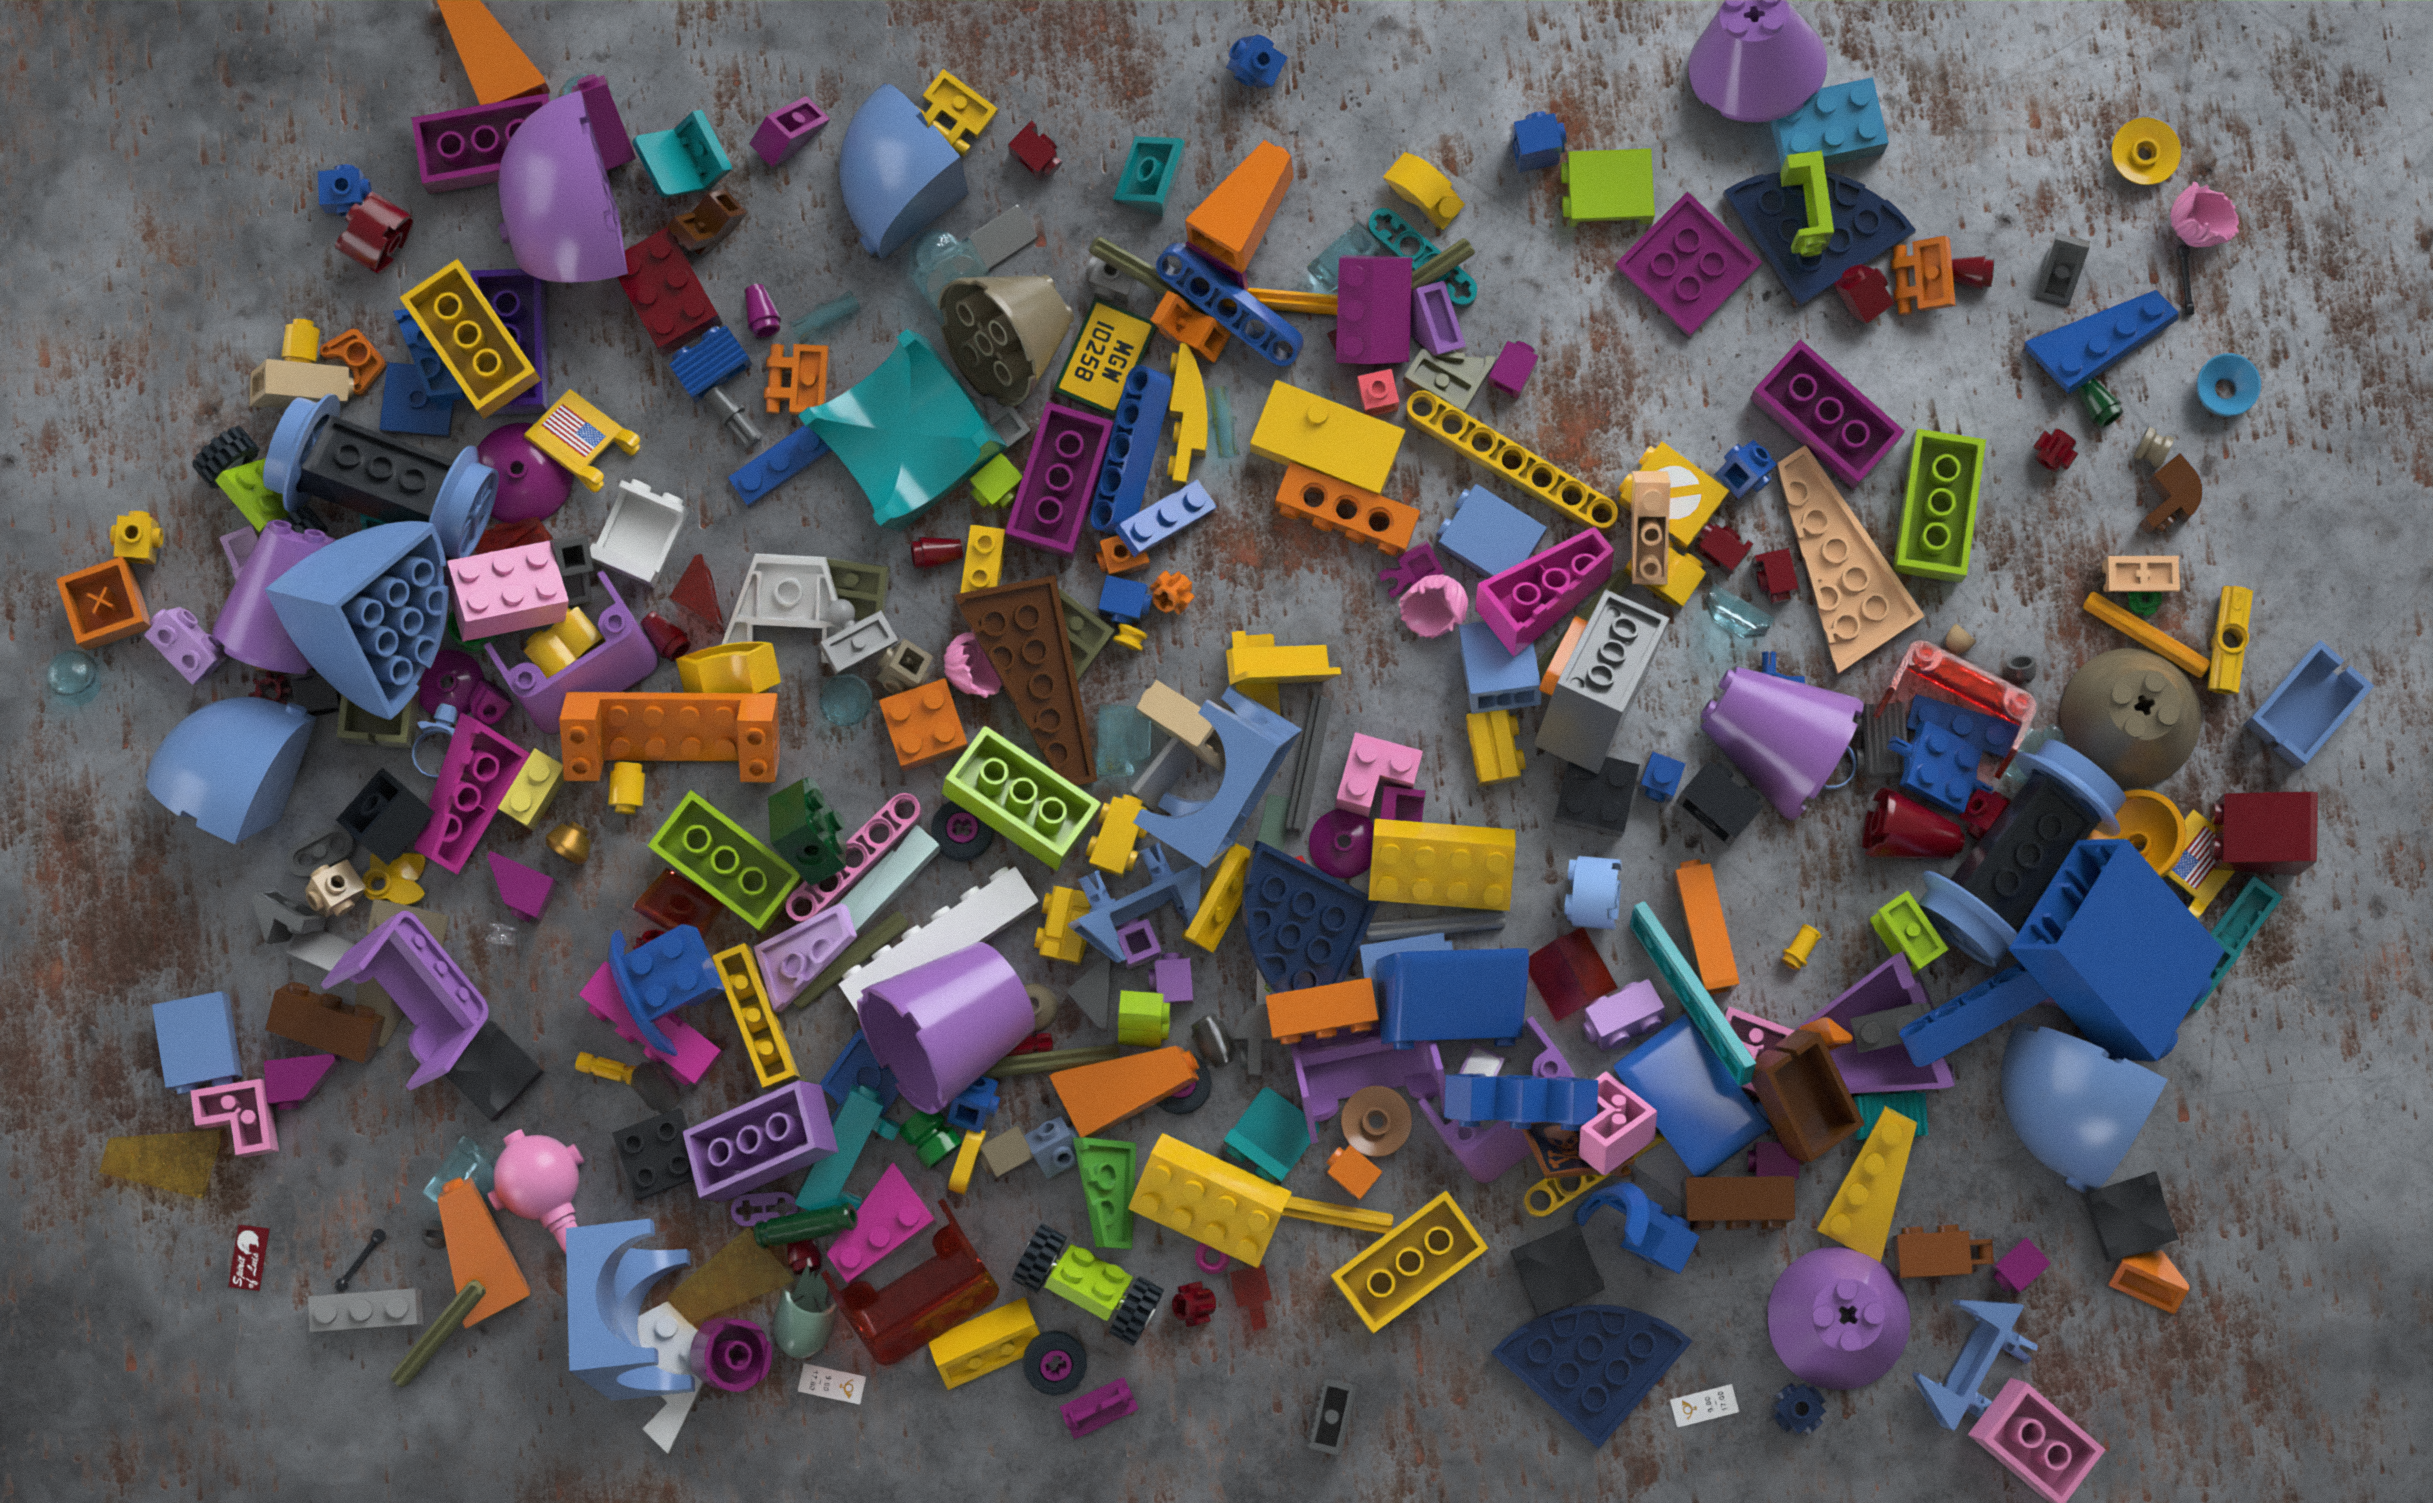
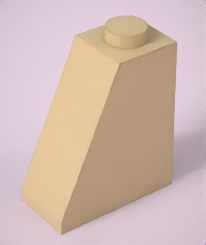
[249,359,354,408]
[1136,680,1226,773]

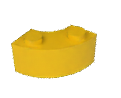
[676,641,781,693]

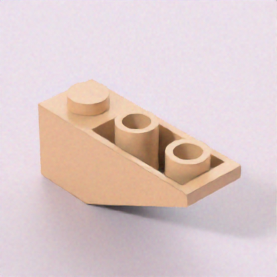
[1631,471,1671,584]

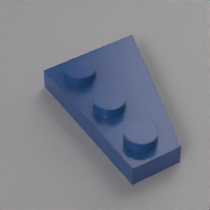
[393,309,465,403]

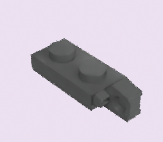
[1850,1002,1934,1053]

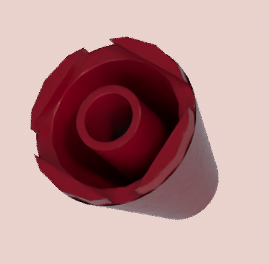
[1862,787,1965,859]

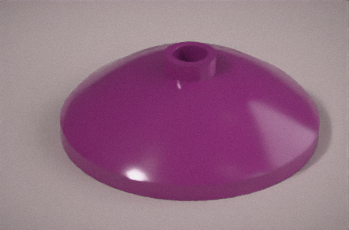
[477,422,574,526]

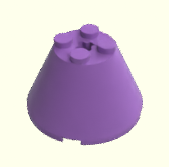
[1689,0,1827,122]
[1767,1246,1910,1390]

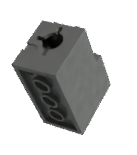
[1534,589,1670,774]

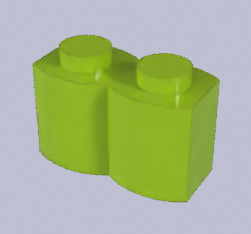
[1118,990,1170,1048]

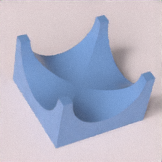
[1133,685,1302,868]
[566,1219,695,1401]

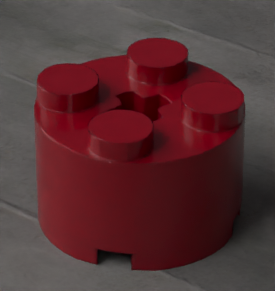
[335,191,414,275]

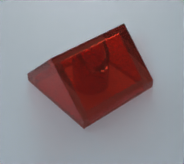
[669,554,726,635]
[632,867,725,941]
[1528,927,1618,1023]

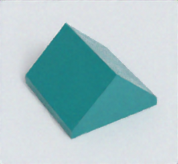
[1113,136,1186,217]

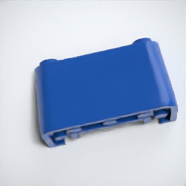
[1376,948,1529,1051]
[1613,1012,1773,1177]

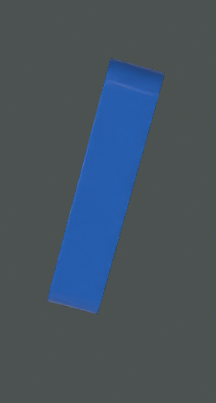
[1156,243,1304,367]
[1090,365,1172,536]
[1899,962,2051,1067]

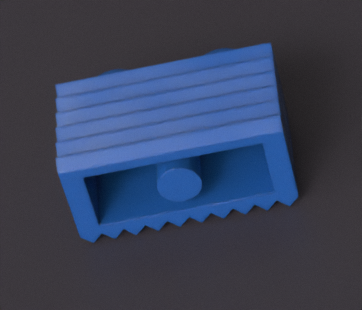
[669,325,752,403]

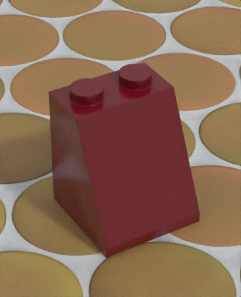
[2210,791,2318,876]

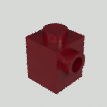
[1833,264,1894,324]

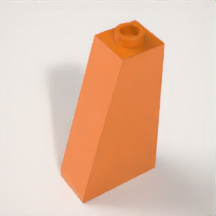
[437,0,551,105]
[1185,140,1294,274]
[1673,859,1740,995]
[1049,1046,1199,1138]
[437,1177,531,1329]

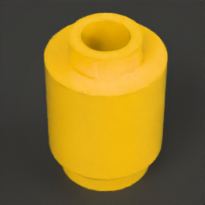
[281,319,320,363]
[608,762,645,814]

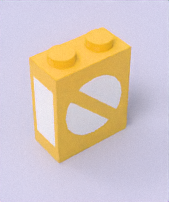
[1618,441,1729,552]

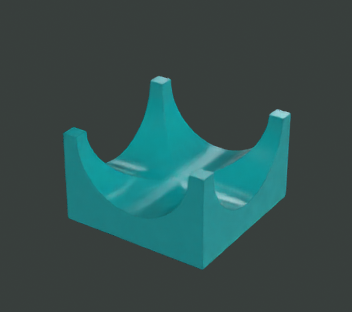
[798,329,1009,532]

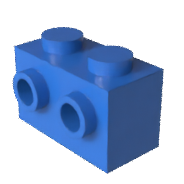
[1511,111,1567,173]

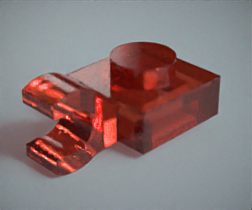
[1229,1264,1272,1331]

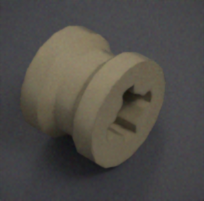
[2133,426,2174,469]

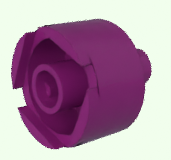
[690,1317,772,1392]

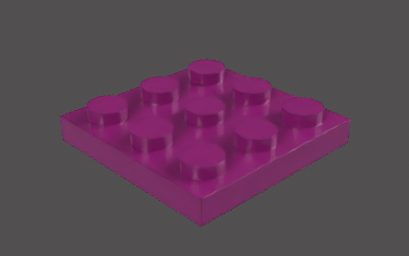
[1615,191,1762,338]

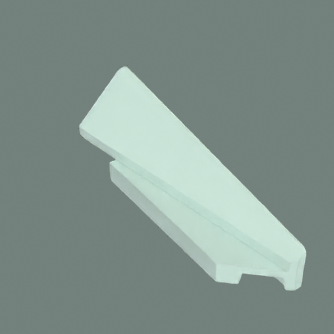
[838,824,941,936]

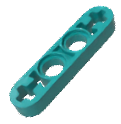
[1368,208,1478,309]

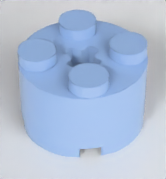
[1564,856,1622,930]

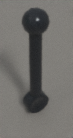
[2177,244,2194,316]
[334,1229,387,1292]

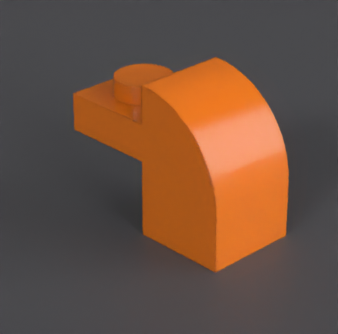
[1150,290,1231,363]

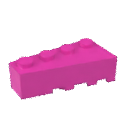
[1475,526,1614,657]
[414,712,531,875]
[578,961,724,1087]

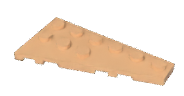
[1776,445,1925,675]

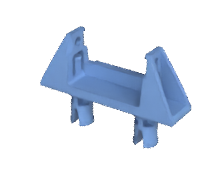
[1068,843,1201,963]
[1912,1299,2038,1431]

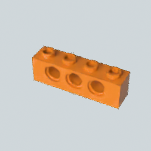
[1275,462,1421,557]

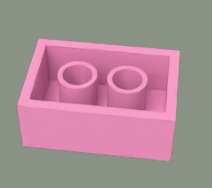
[444,541,569,641]
[1968,1378,2106,1503]

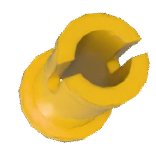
[1781,924,1822,971]

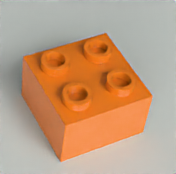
[56,556,152,651]

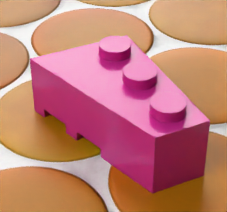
[827,1162,937,1285]

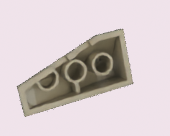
[355,899,450,1048]

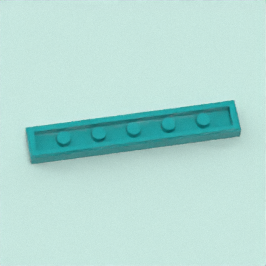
[1629,901,1756,1087]

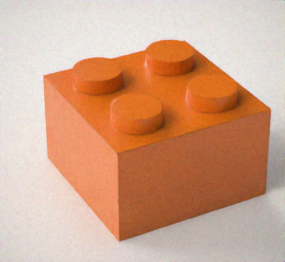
[879,678,969,772]

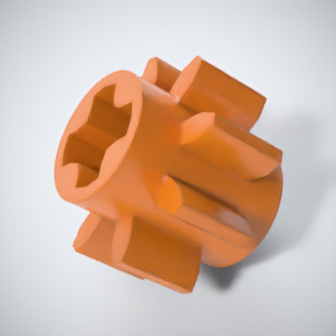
[1149,570,1195,615]

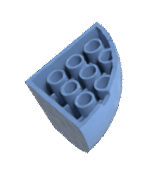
[839,83,969,260]
[265,521,449,720]
[145,697,317,844]
[2001,1023,2168,1193]

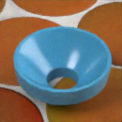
[2196,353,2261,417]

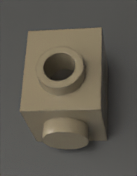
[978,1125,1035,1178]

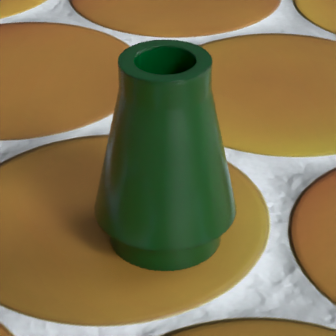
[2076,378,2124,428]

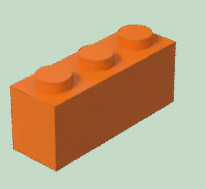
[1265,977,1378,1045]

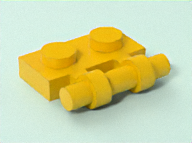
[916,69,999,157]

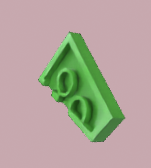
[1073,1137,1136,1249]

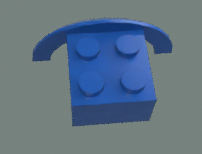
[608,924,726,1056]
[1572,1182,1700,1274]

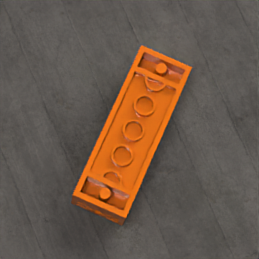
[559,692,780,782]

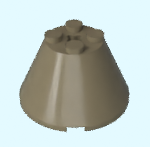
[937,274,1074,406]
[2060,648,2201,788]

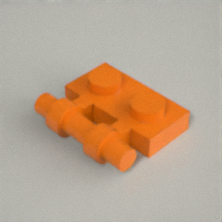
[1890,236,1956,316]
[763,344,829,415]

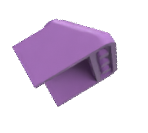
[484,570,659,735]
[320,911,489,1091]
[1416,1016,1575,1183]
[1290,1019,1445,1144]

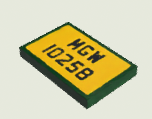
[1053,297,1158,418]

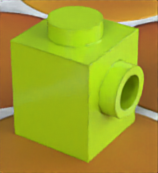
[969,452,1023,512]

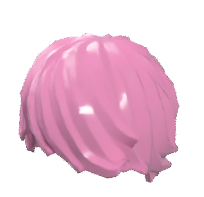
[2170,182,2239,247]
[1399,574,1468,639]
[943,632,1002,698]

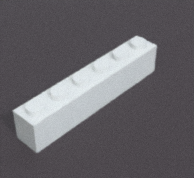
[839,866,1040,1013]

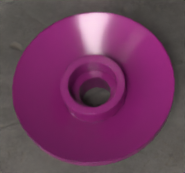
[419,650,484,718]
[1309,809,1374,878]

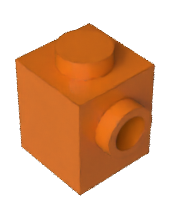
[1095,535,1150,578]
[1326,1145,1383,1201]

